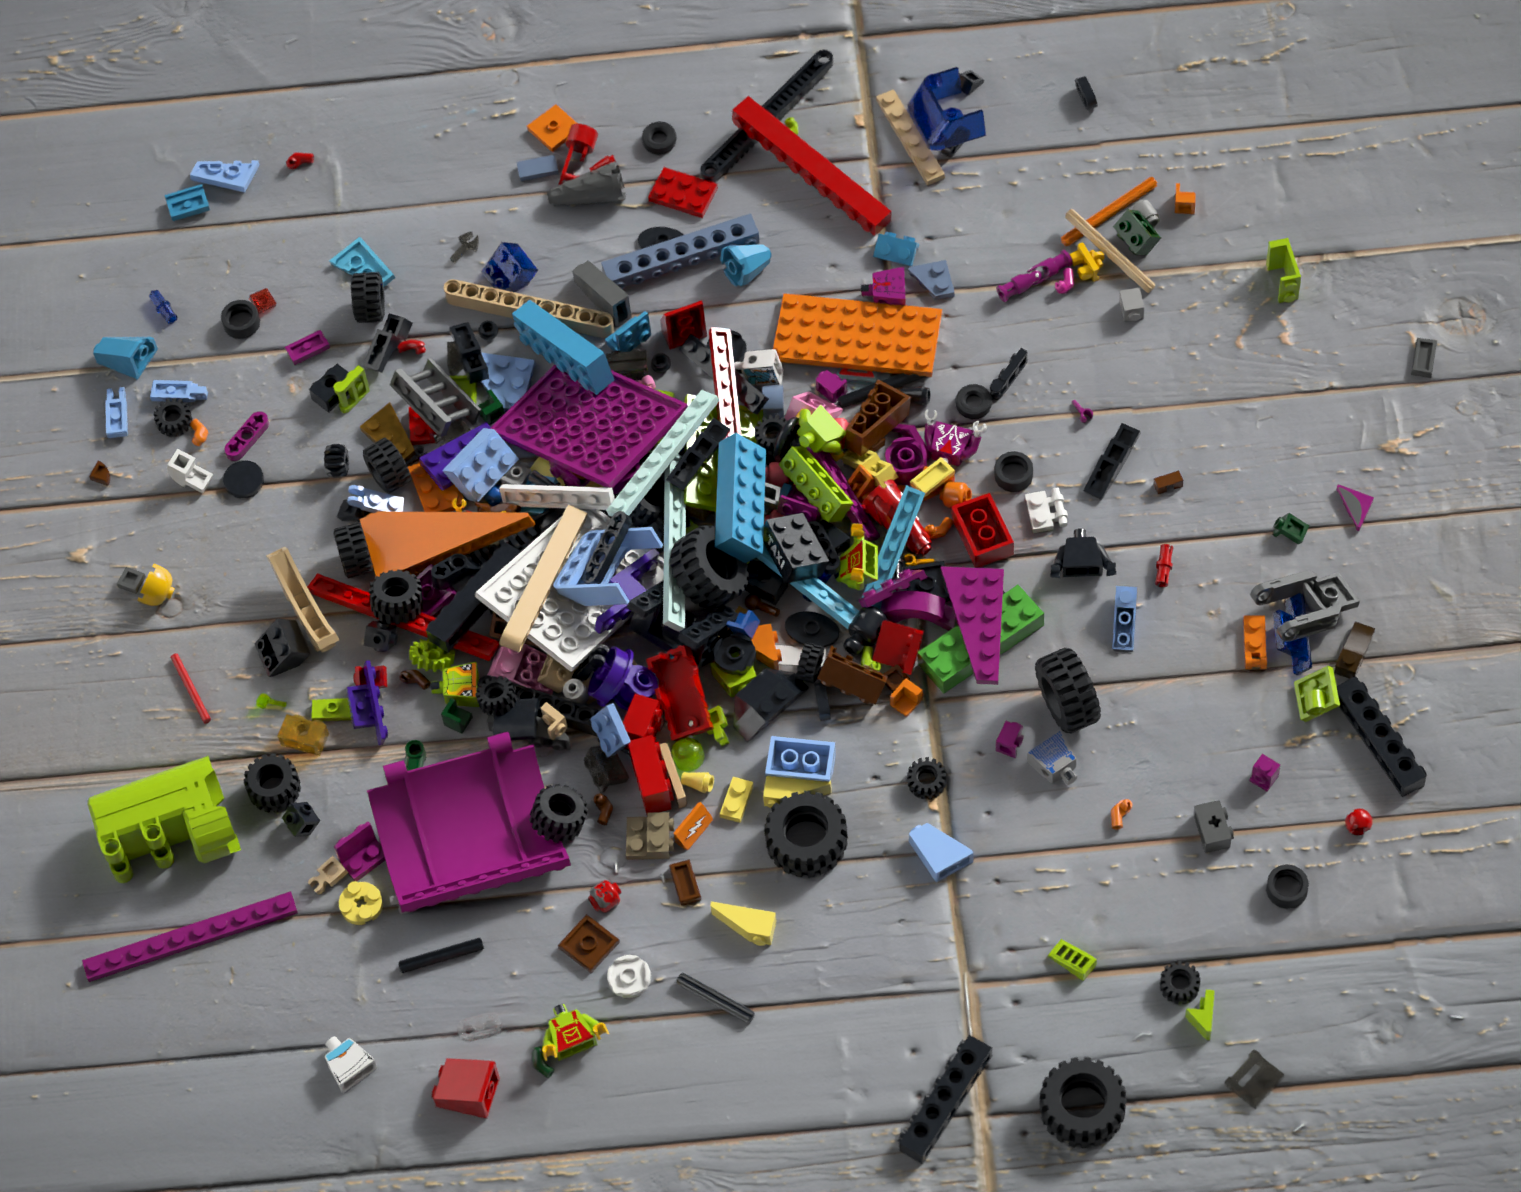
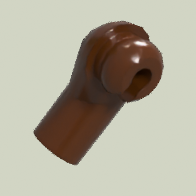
[399,669,431,690]
[593,793,613,825]

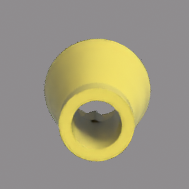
[681,772,714,793]

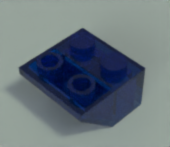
[481,242,538,292]

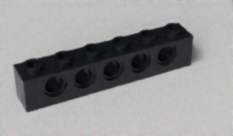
[1336,676,1427,798]
[898,1035,992,1164]

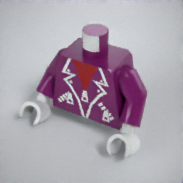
[924,409,987,466]

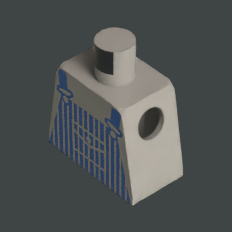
[1027,731,1077,785]

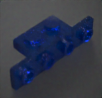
[1273,593,1312,675]

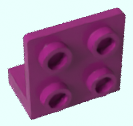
[334,821,385,882]

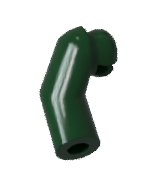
[531,1046,554,1078]

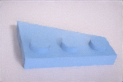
[190,160,260,192]

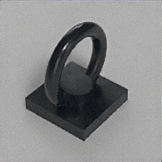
[766,417,808,466]

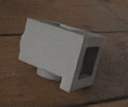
[501,462,531,485]

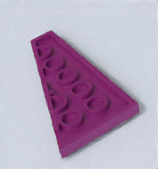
[941,567,1004,685]

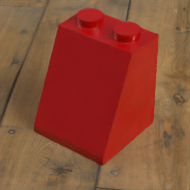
[432,1058,500,1119]

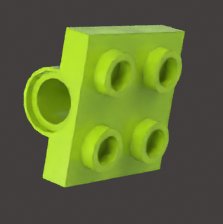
[1294,666,1340,722]

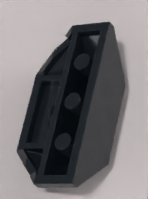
[733,668,809,743]

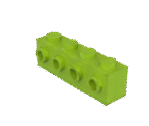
[779,446,854,522]

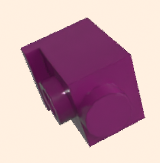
[815,370,848,404]
[996,721,1024,759]
[1249,754,1281,792]

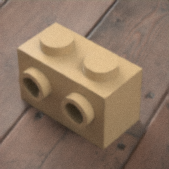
[537,654,580,693]

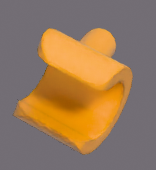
[904,554,934,567]

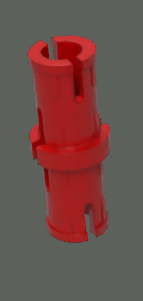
[1155,544,1174,587]

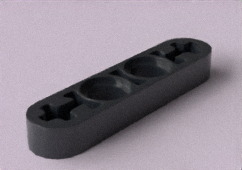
[582,511,632,584]

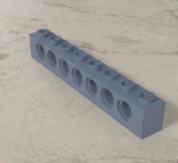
[601,213,759,289]

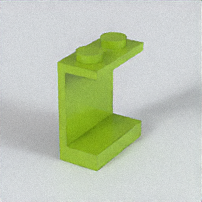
[1266,238,1301,303]

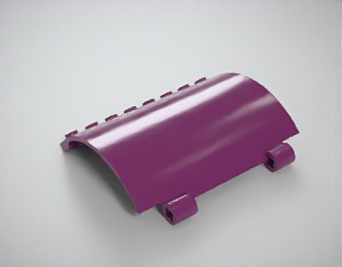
[367,732,571,913]

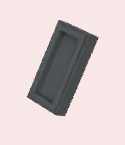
[1411,337,1437,378]

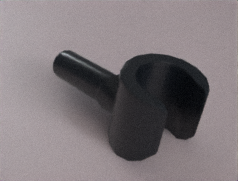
[405,446,428,467]

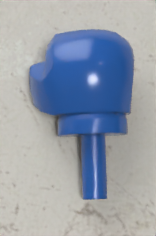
[484,484,503,507]

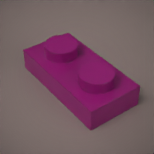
[285,330,330,366]

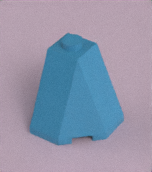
[93,337,158,380]

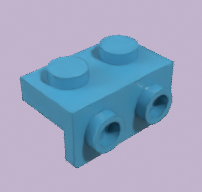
[873,231,920,266]

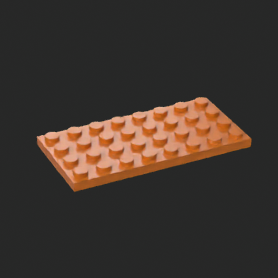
[773,294,942,377]

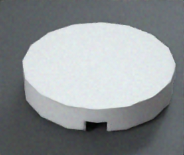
[607,955,651,998]

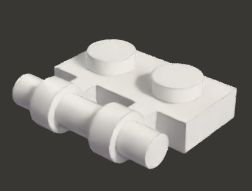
[1025,488,1068,533]

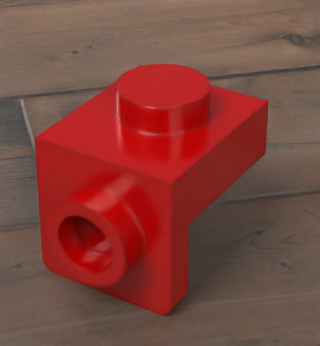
[353,665,388,689]

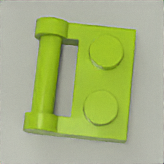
[333,365,370,413]

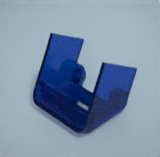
[907,67,986,151]

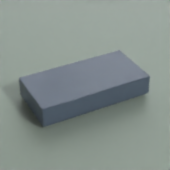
[517,155,559,182]

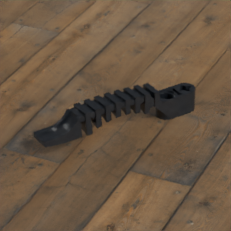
[431,508,566,590]

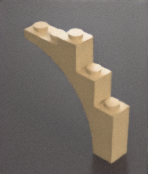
[266,547,339,652]

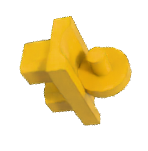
[1069,242,1105,282]

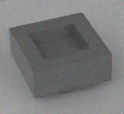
[117,567,146,594]

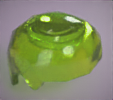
[671,737,705,771]

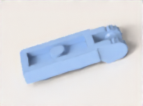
[105,387,128,438]
[347,485,404,513]

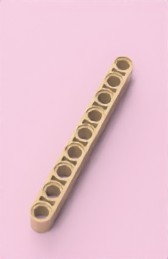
[443,279,614,338]
[499,505,588,653]

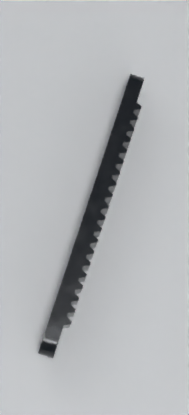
[700,50,834,182]

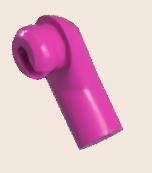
[1055,268,1075,294]

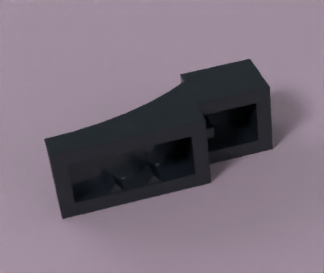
[363,313,413,373]
[449,322,489,384]

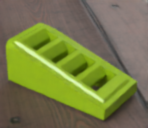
[1048,939,1097,981]

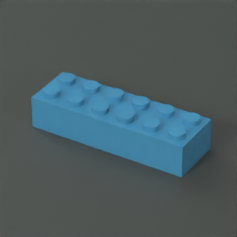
[512,300,614,395]
[715,433,766,563]

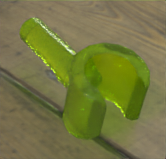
[256,693,287,709]

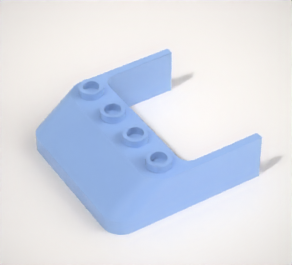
[553,527,663,606]

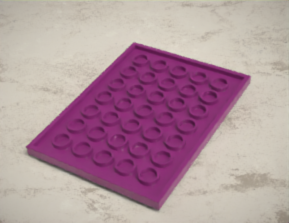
[490,364,688,488]

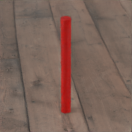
[170,653,211,724]

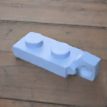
[150,380,208,402]

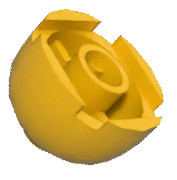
[137,563,175,606]

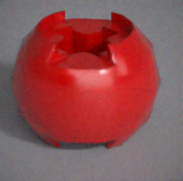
[1345,809,1373,835]

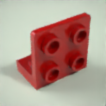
[873,620,924,675]

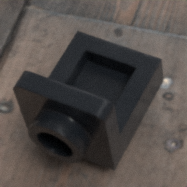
[337,499,373,524]

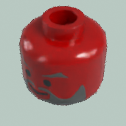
[588,880,622,912]

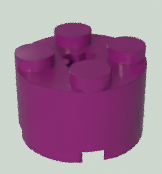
[885,437,927,485]

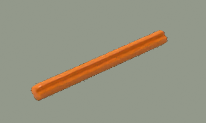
[1061,177,1157,246]

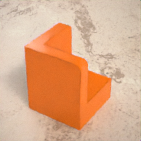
[1175,183,1196,214]
[890,678,923,717]

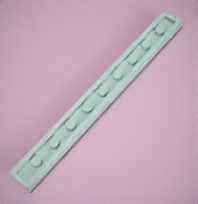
[663,454,686,632]

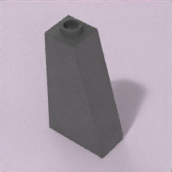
[572,260,632,328]

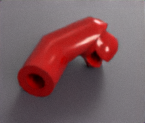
[286,153,314,169]
[398,339,426,355]

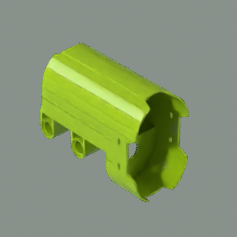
[87,756,241,883]

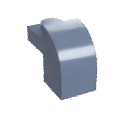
[762,385,784,420]

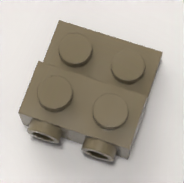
[626,812,674,860]

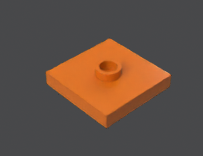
[527,104,577,152]

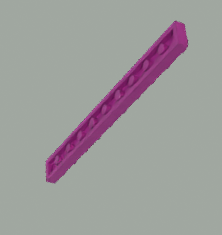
[82,891,298,982]

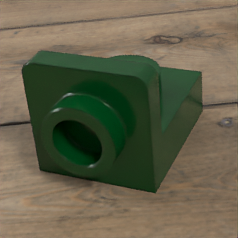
[1272,513,1310,545]

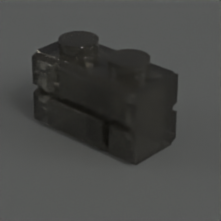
[606,349,649,380]

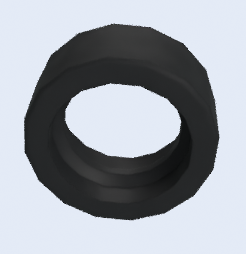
[221,300,260,339]
[994,451,1033,492]
[1266,864,1309,909]

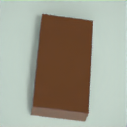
[669,859,702,906]

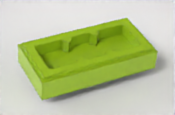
[311,698,352,722]

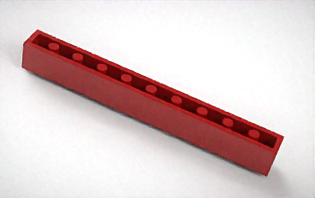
[732,96,892,236]

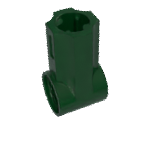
[404,740,427,771]

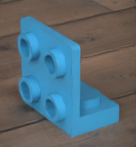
[605,311,651,358]

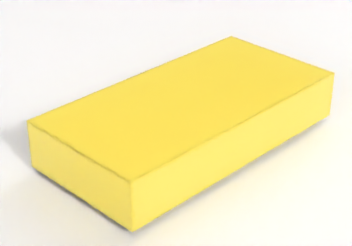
[910,457,955,498]

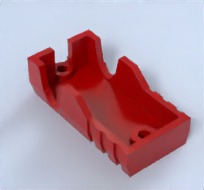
[646,645,714,741]

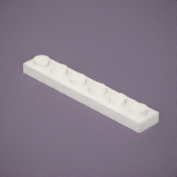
[499,484,615,510]

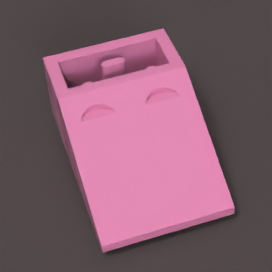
[487,644,553,695]

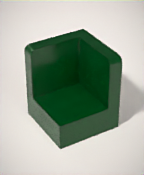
[478,389,505,425]
[441,698,473,734]

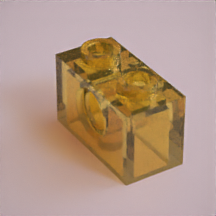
[277,714,329,756]

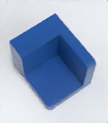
[726,610,760,639]

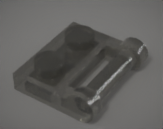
[1224,1050,1284,1109]

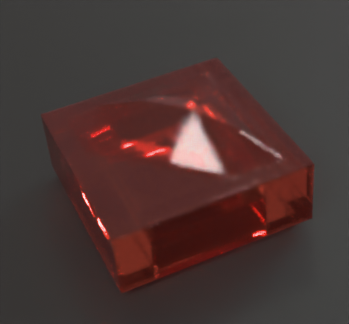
[249,288,277,314]

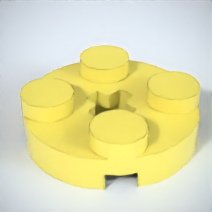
[339,881,383,925]

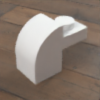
[167,449,213,493]

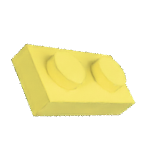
[720,777,754,823]

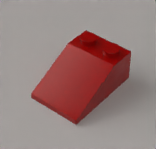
[660,300,707,350]

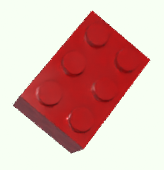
[951,493,1014,568]
[628,735,674,816]

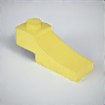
[841,450,898,488]

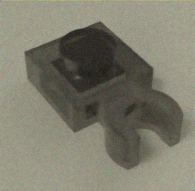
[434,419,471,447]

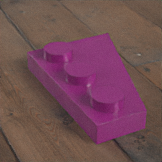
[858,569,927,607]

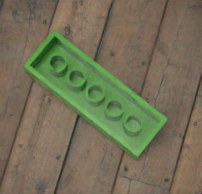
[917,585,1044,694]

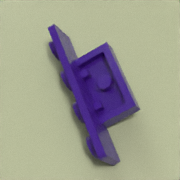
[346,660,388,746]

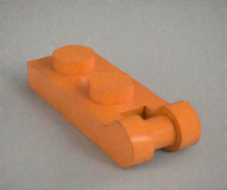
[1243,615,1267,669]

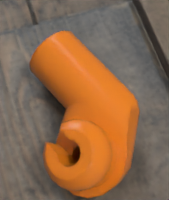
[924,517,954,539]
[1111,799,1133,830]

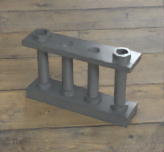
[390,358,482,437]

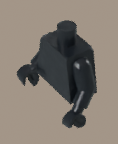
[1050,528,1117,579]

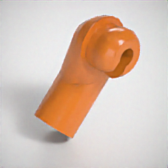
[190,419,208,446]

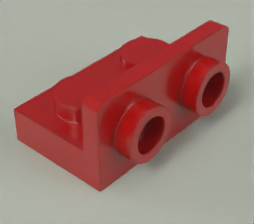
[409,407,438,445]

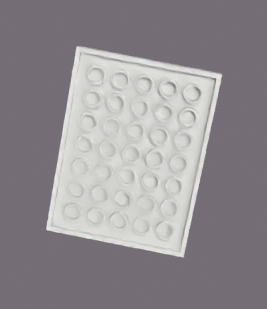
[475,509,664,672]

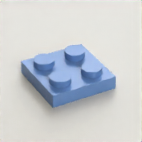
[590,703,631,758]

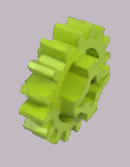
[409,639,455,672]

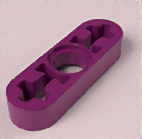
[225,411,269,461]

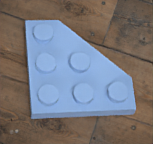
[480,352,535,412]

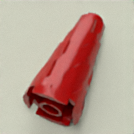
[861,479,932,556]

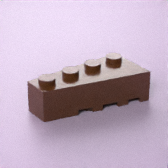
[844,380,911,456]

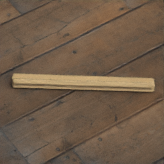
[1065,209,1155,293]

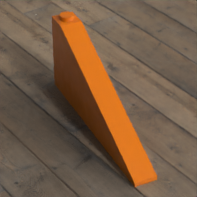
[359,511,535,577]

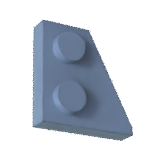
[908,260,955,300]

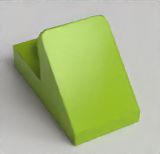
[1185,989,1215,1040]

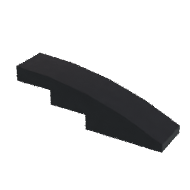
[666,418,731,491]
[1083,423,1141,500]

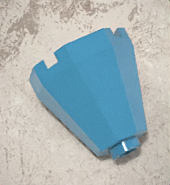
[720,244,772,286]

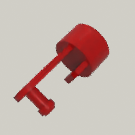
[558,123,599,185]

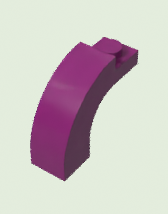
[880,591,956,631]

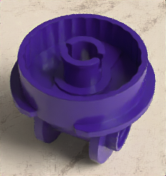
[588,646,658,711]

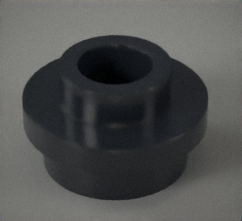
[478,320,498,340]
[651,353,671,373]

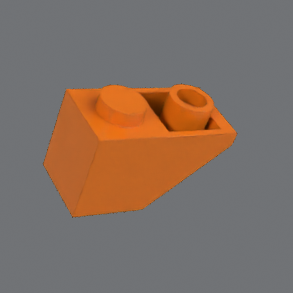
[751,624,782,670]

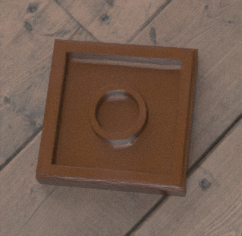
[558,914,620,973]

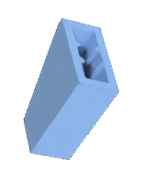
[909,823,973,883]

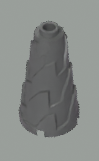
[547,162,626,206]

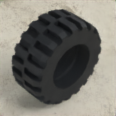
[670,525,749,609]
[1035,647,1101,734]
[764,791,848,877]
[1040,1057,1127,1148]

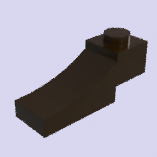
[1334,621,1375,679]

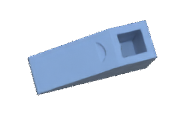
[1112,586,1137,650]

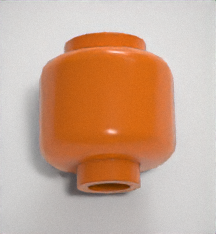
[940,482,972,508]

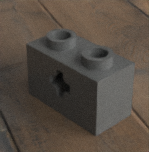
[1193,800,1234,853]

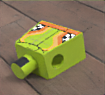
[431,662,480,707]

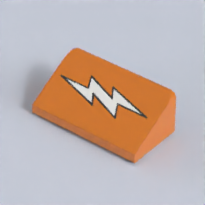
[674,802,713,850]

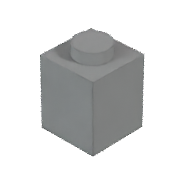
[1119,288,1144,322]

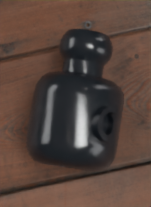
[843,606,888,656]

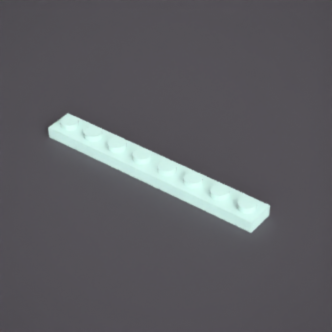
[606,390,719,517]

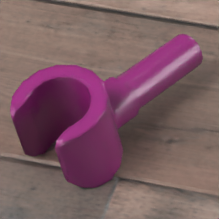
[1071,399,1093,423]

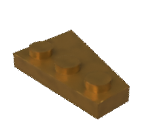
[360,402,415,462]

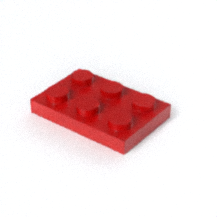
[648,167,718,218]

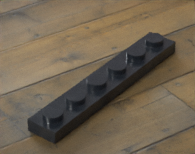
[679,334,769,415]

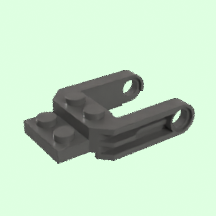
[1250,570,1360,642]

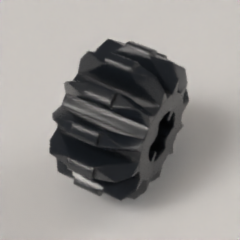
[324,444,349,478]

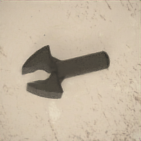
[450,232,479,263]

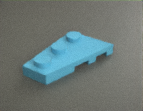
[329,237,396,287]

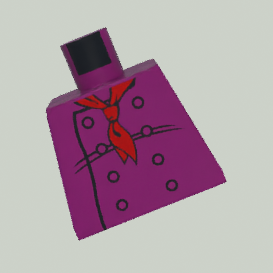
[861,267,906,306]

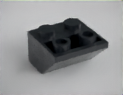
[254,618,311,677]

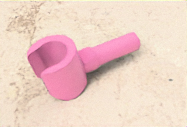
[637,375,656,389]

